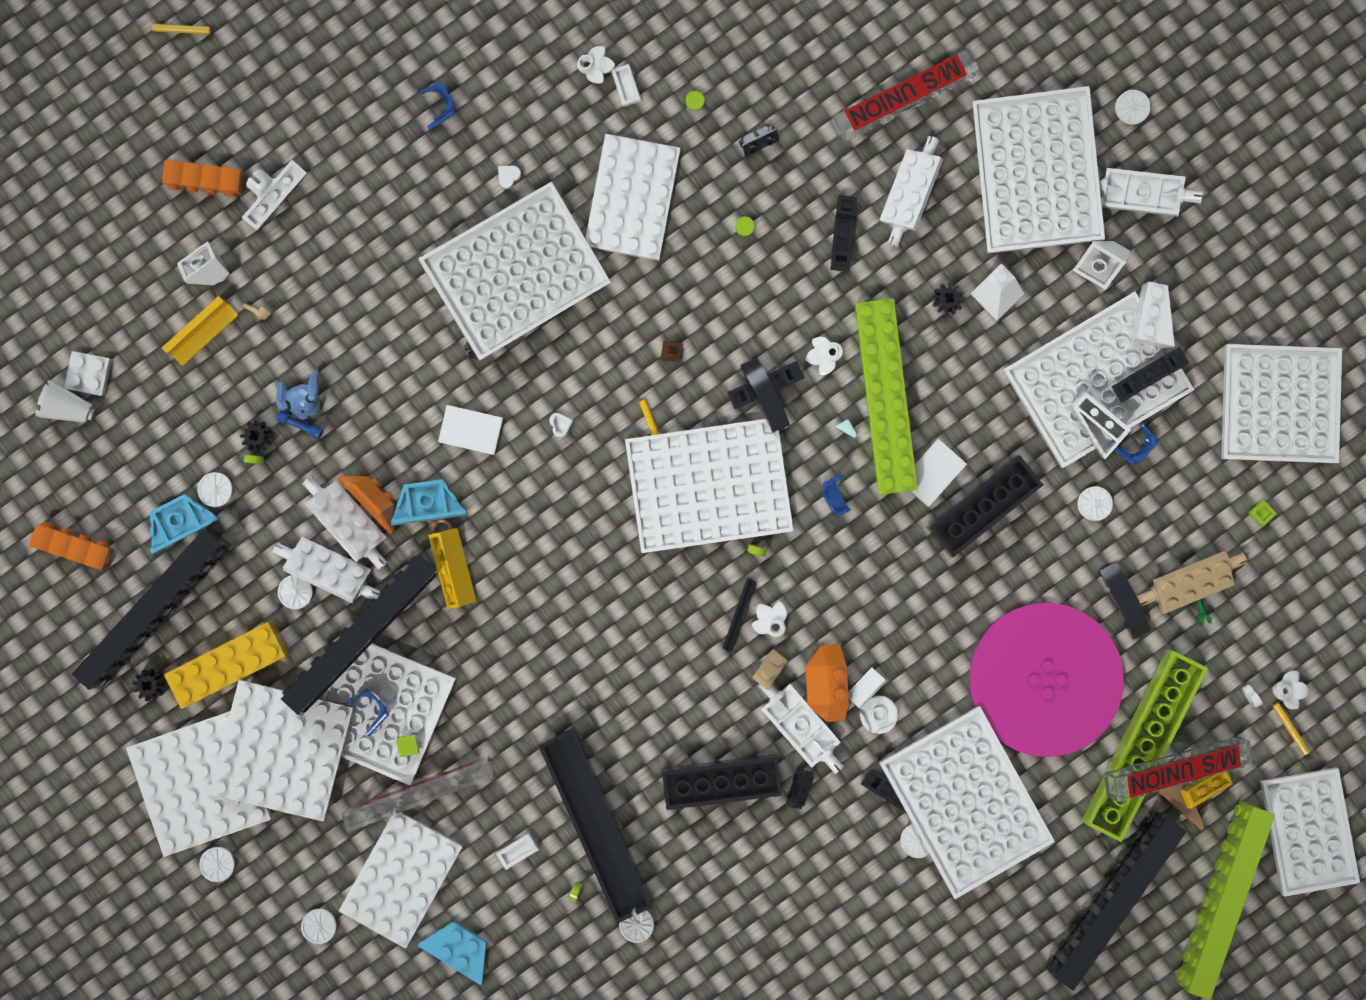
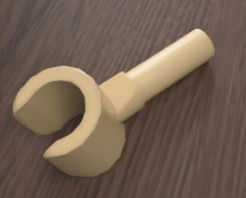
[243,303,270,320]

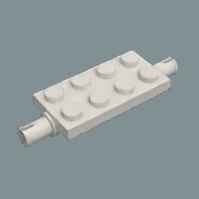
[880,136,943,248]
[1099,168,1203,217]
[303,476,388,570]
[272,537,381,604]
[759,683,844,774]

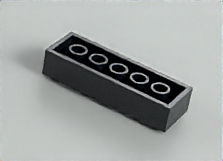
[926,455,1044,558]
[662,754,782,810]

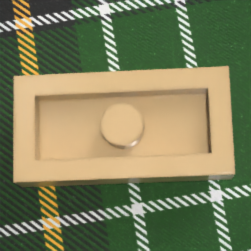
[752,649,787,689]

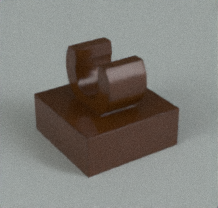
[661,340,682,363]

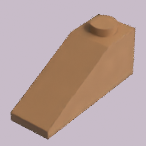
[1156,783,1204,831]

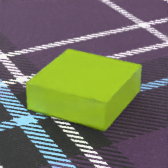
[1248,500,1277,527]
[396,734,420,757]

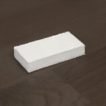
[611,64,641,107]
[848,668,887,709]
[496,832,539,870]

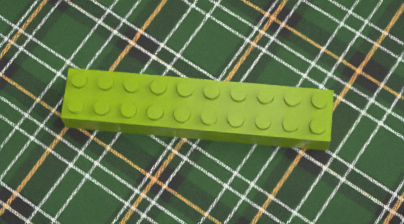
[854,298,918,495]
[1081,649,1208,842]
[1176,801,1275,1000]

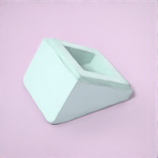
[834,419,857,438]

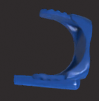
[419,83,455,130]
[1114,423,1158,465]
[822,474,851,515]
[348,688,389,736]

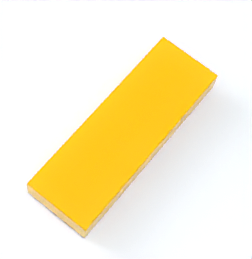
[1180,771,1233,808]

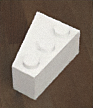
[1130,282,1175,349]
[1070,392,1131,459]

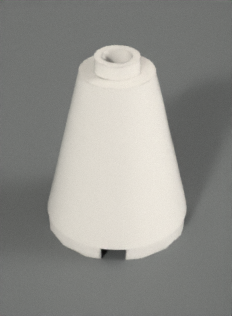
[35,380,95,423]

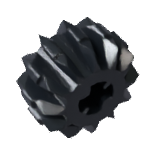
[931,283,965,316]
[240,420,274,452]
[132,668,167,702]

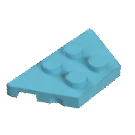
[391,479,466,526]
[150,494,219,554]
[418,921,487,985]

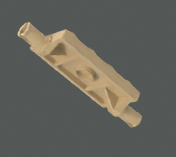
[1136,551,1247,614]

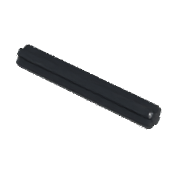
[723,578,756,652]

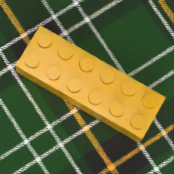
[164,621,291,709]

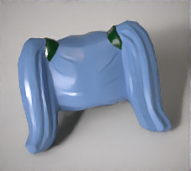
[275,370,320,420]

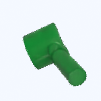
[1196,599,1212,626]

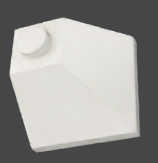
[177,241,230,285]
[1073,241,1130,290]
[970,264,1024,321]

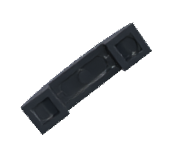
[830,195,857,272]
[1111,347,1190,403]
[740,358,790,433]
[727,361,805,410]
[1099,562,1150,639]
[861,768,907,814]

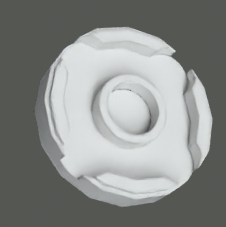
[859,695,898,734]

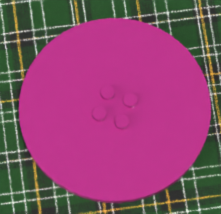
[969,603,1124,757]

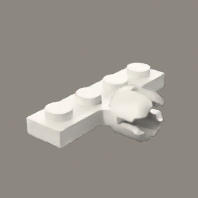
[242,160,307,231]

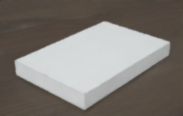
[438,405,503,455]
[910,439,967,507]

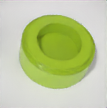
[686,91,705,111]
[735,217,754,237]
[244,455,264,464]
[747,544,767,557]
[569,882,583,903]

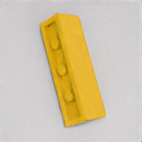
[162,296,239,366]
[428,528,476,609]

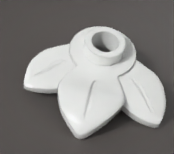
[577,46,615,84]
[805,337,843,375]
[751,601,787,637]
[1273,671,1309,709]

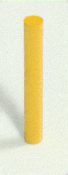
[152,24,211,34]
[639,399,659,435]
[1272,702,1310,755]

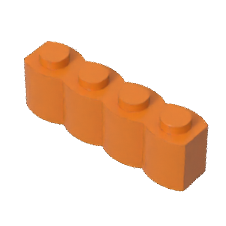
[162,160,244,198]
[29,522,114,570]

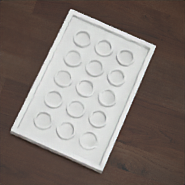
[585,134,680,261]
[1260,767,1360,897]
[339,808,463,949]

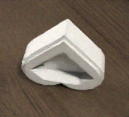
[498,166,521,189]
[549,413,573,438]
[1242,684,1263,708]

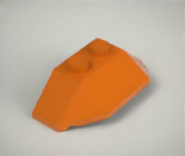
[337,476,397,534]
[805,644,849,722]

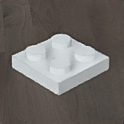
[64,351,112,396]

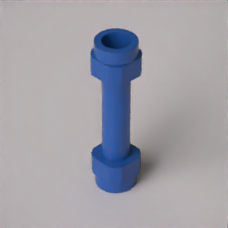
[276,410,323,439]

